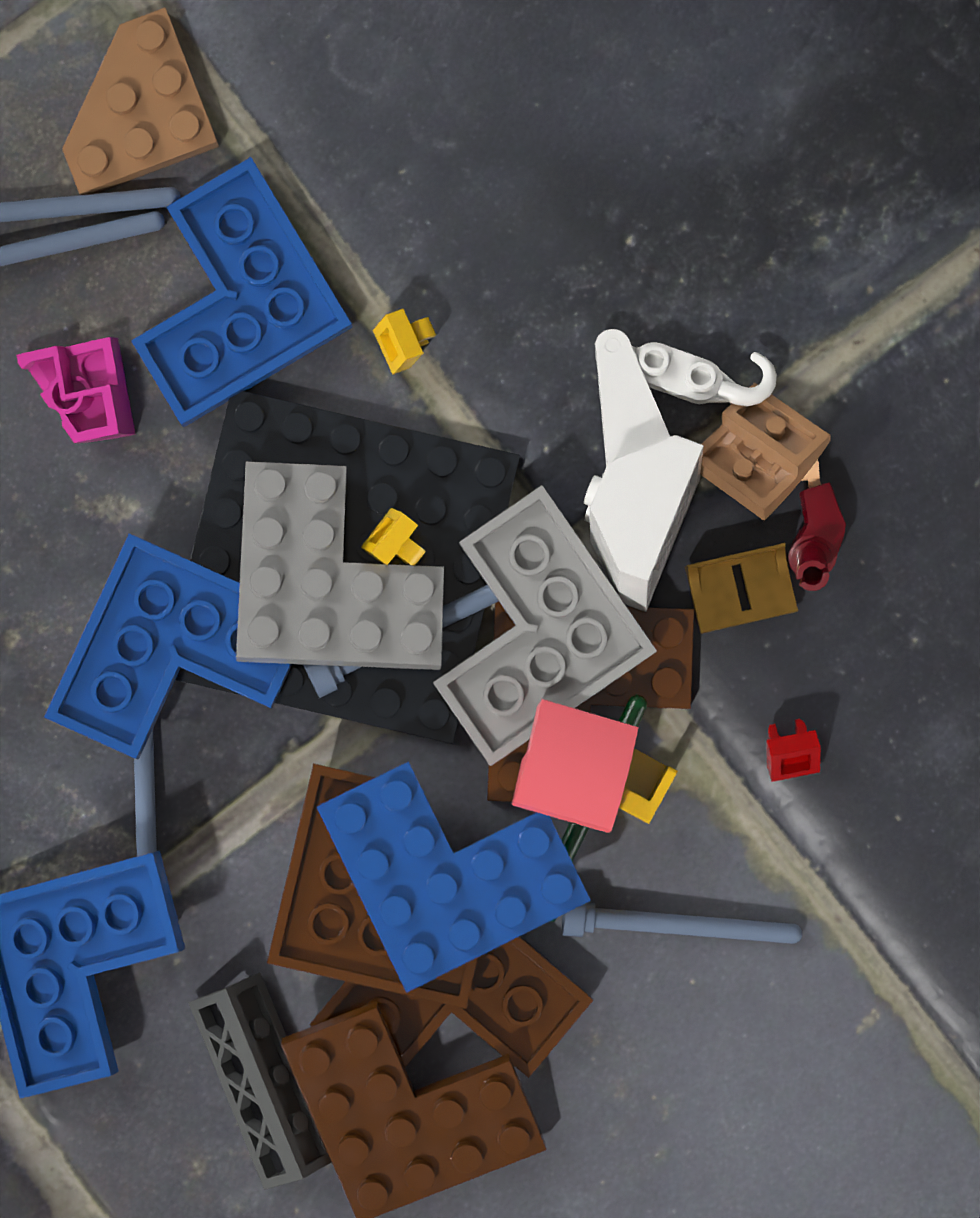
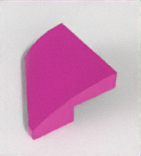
[17,337,135,443]

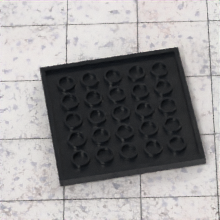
[175,391,520,744]

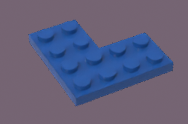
[131,157,353,428]
[44,533,292,759]
[317,761,591,993]
[0,851,185,1099]

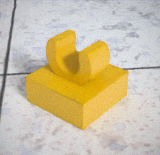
[373,309,436,375]
[361,508,426,566]

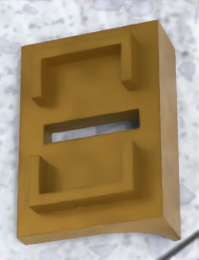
[685,543,798,634]

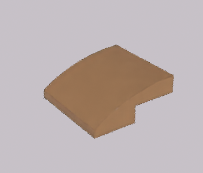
[700,382,831,521]

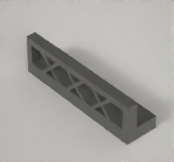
[188,972,332,1190]

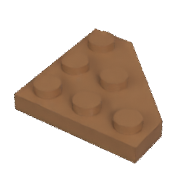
[62,8,219,195]

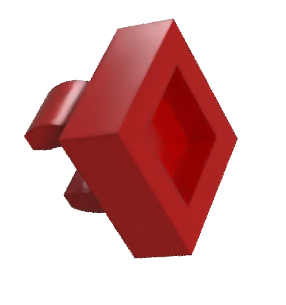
[766,719,821,782]

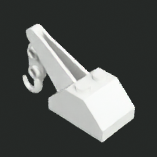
[584,329,777,612]

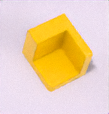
[619,748,678,824]

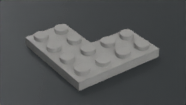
[236,462,444,670]
[433,486,657,766]

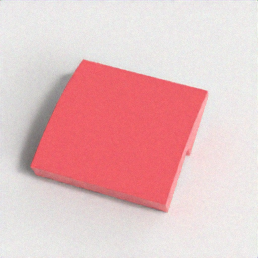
[512,699,639,833]

